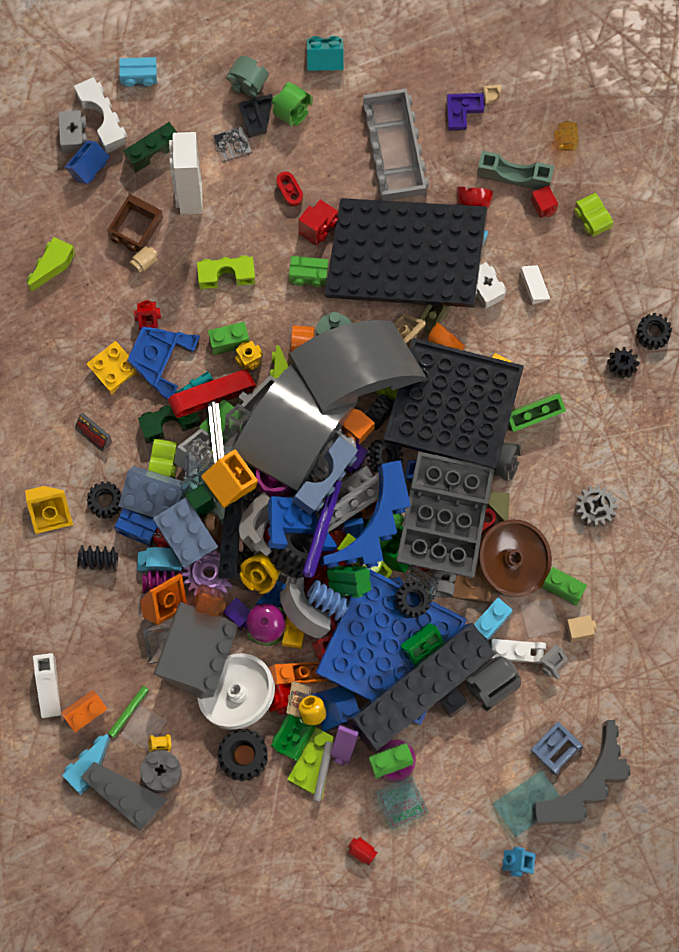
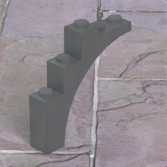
[532,720,630,825]

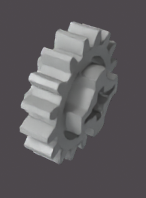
[575,485,618,527]

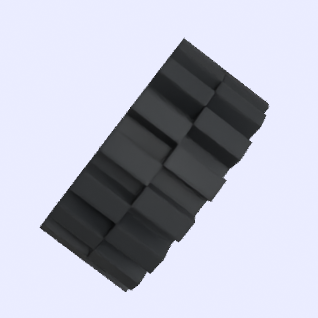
[636,313,672,350]
[366,394,394,431]
[366,439,403,472]
[87,481,122,519]
[393,581,432,618]

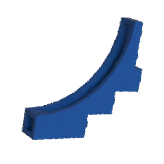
[320,460,411,568]

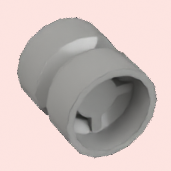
[429,570,456,598]

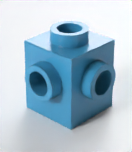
[502,847,536,877]

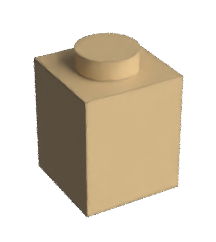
[566,615,597,642]

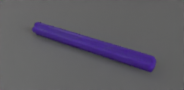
[303,480,342,578]

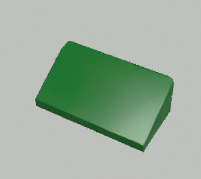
[400,623,444,665]

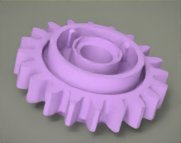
[183,548,233,601]

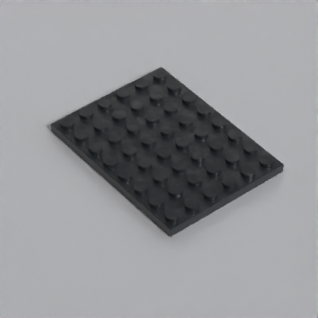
[325,198,488,308]

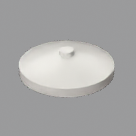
[197,653,275,730]

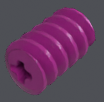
[142,569,183,594]

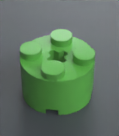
[271,82,313,126]

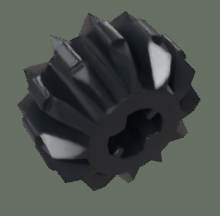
[607,346,640,380]

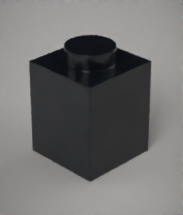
[438,687,467,718]

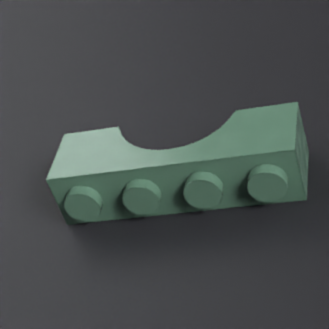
[477,150,554,189]

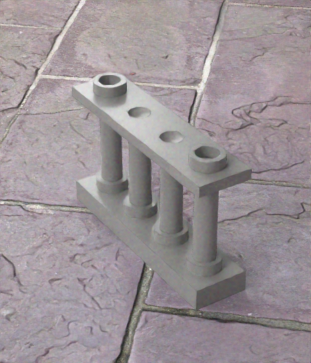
[314,465,379,532]

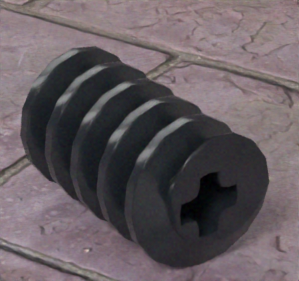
[77,545,119,571]

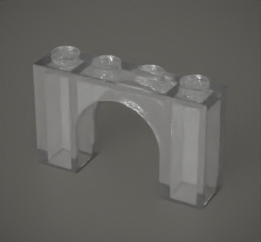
[185,404,252,486]

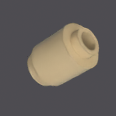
[130,246,158,273]

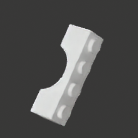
[74,77,127,153]

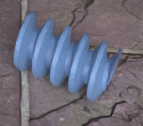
[307,580,351,621]

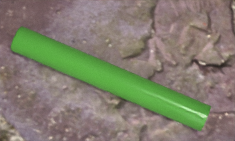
[108,686,149,738]

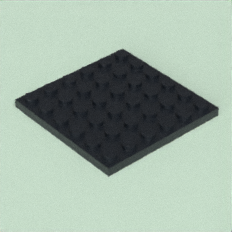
[383,338,524,471]

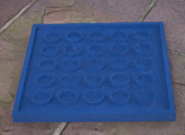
[315,567,467,726]

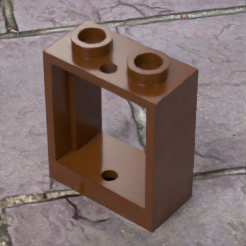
[107,194,163,252]

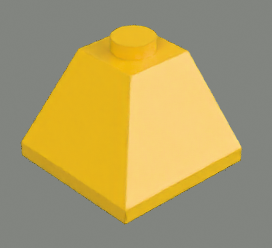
[25,486,73,534]

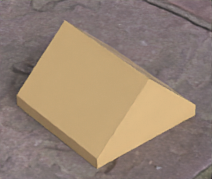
[394,313,426,349]

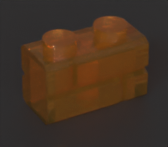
[194,584,226,617]

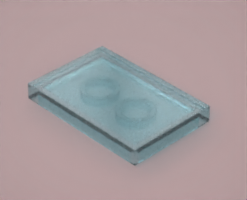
[493,770,561,837]

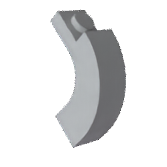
[239,492,272,556]
[280,576,331,639]

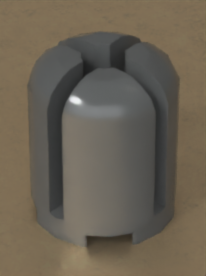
[465,656,521,711]

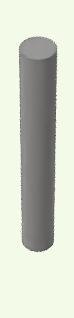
[313,742,333,802]

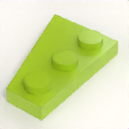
[287,728,333,799]

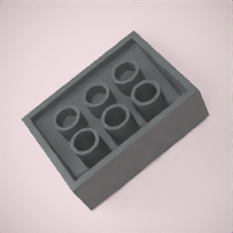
[154,602,238,699]

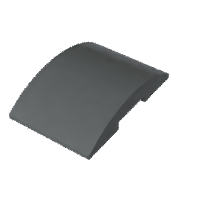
[289,320,426,412]
[232,363,358,492]
[396,452,494,578]

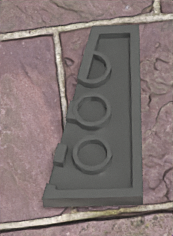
[81,762,167,830]

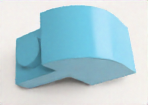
[137,547,181,573]

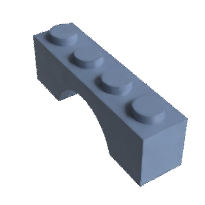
[291,436,358,515]

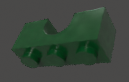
[123,122,178,173]
[138,405,200,444]

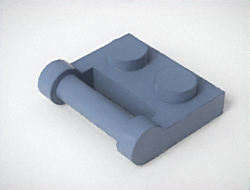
[530,722,583,775]

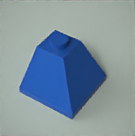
[311,686,359,732]

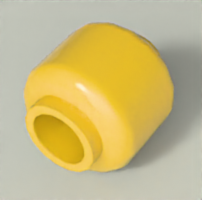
[299,696,326,725]

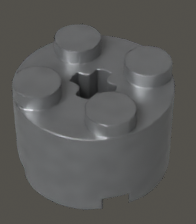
[140,750,182,794]

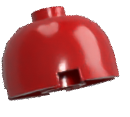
[456,187,494,209]

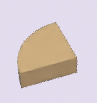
[483,84,501,105]

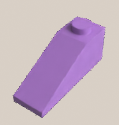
[331,726,359,766]

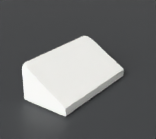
[520,265,550,305]

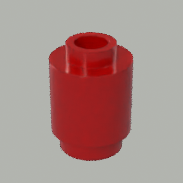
[347,836,378,866]

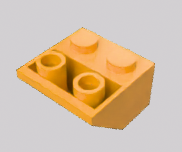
[201,449,258,508]

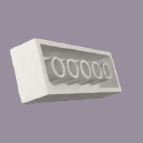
[169,132,203,215]

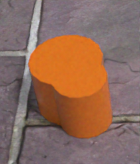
[290,325,314,359]

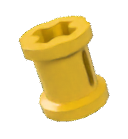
[148,734,171,752]

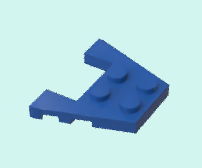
[126,327,200,400]
[268,496,337,552]

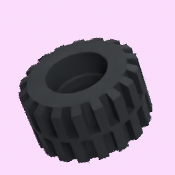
[268,532,322,578]
[217,728,268,782]

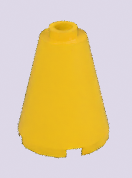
[240,552,281,594]

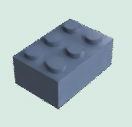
[118,466,188,518]
[152,498,218,569]

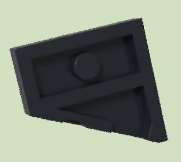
[238,94,273,138]

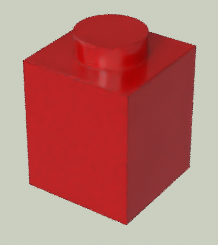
[530,185,558,218]

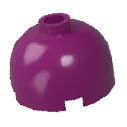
[246,603,286,643]

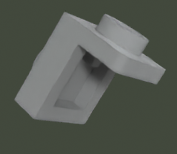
[540,644,568,680]

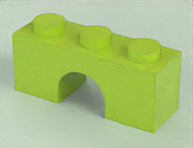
[197,255,255,290]

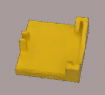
[86,341,139,395]

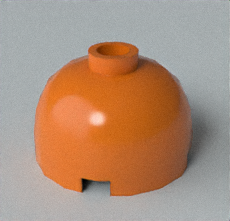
[428,322,466,350]

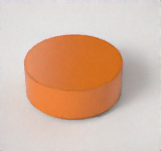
[235,745,255,766]

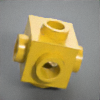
[234,341,263,371]

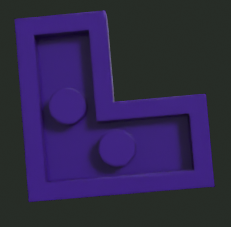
[447,93,484,130]

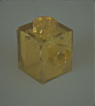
[554,121,579,151]

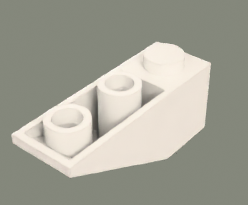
[33,653,62,718]

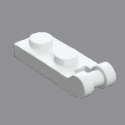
[491,639,547,664]

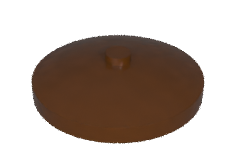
[477,519,552,597]

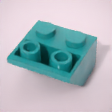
[307,36,344,71]

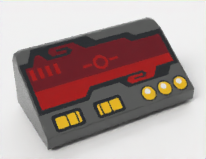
[75,413,112,451]

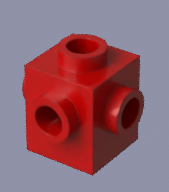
[134,300,161,330]
[269,684,297,715]

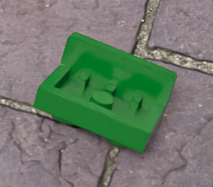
[271,714,316,761]

